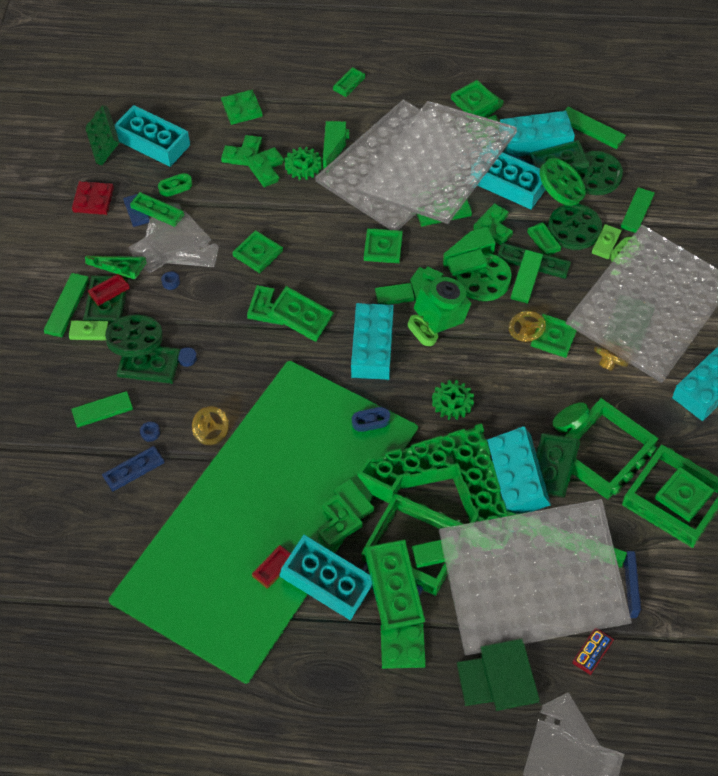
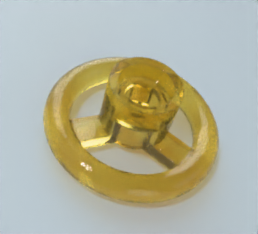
[508,311,546,342]
[594,346,628,371]
[192,406,228,445]

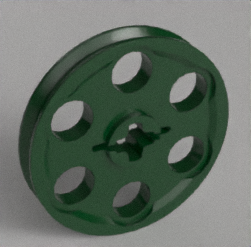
[571,151,623,195]
[548,204,602,250]
[105,315,163,357]

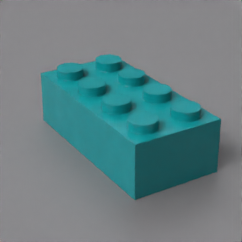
[114,105,190,167]
[499,111,575,157]
[470,146,546,210]
[351,303,393,380]
[672,347,718,421]
[487,426,551,516]
[279,535,372,621]

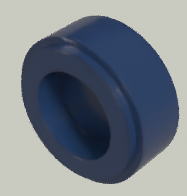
[161,271,180,290]
[178,348,197,367]
[140,421,160,442]

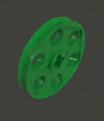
[539,158,586,206]
[457,253,511,301]

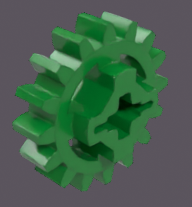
[285,147,322,180]
[432,380,474,420]

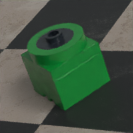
[413,277,471,334]

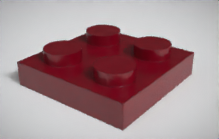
[72,181,114,215]

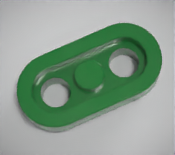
[158,173,192,197]

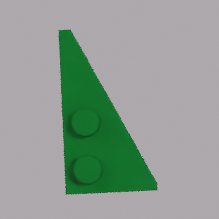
[85,256,147,279]

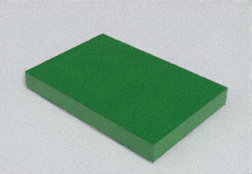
[268,286,334,342]

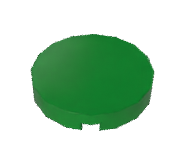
[553,403,590,433]

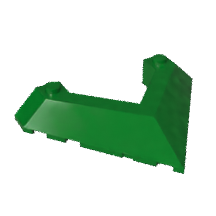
[357,424,513,551]

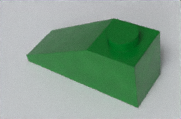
[323,121,349,171]
[443,227,495,268]

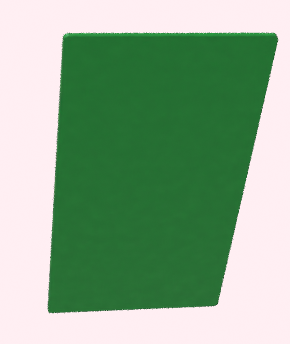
[109,361,418,684]

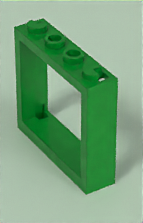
[564,398,658,500]
[622,444,718,548]
[362,494,468,596]

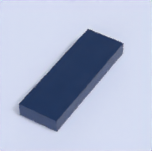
[102,446,164,492]
[624,551,641,618]

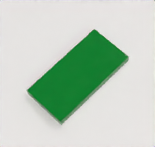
[364,540,425,631]

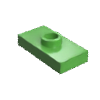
[592,224,622,259]
[69,321,109,340]

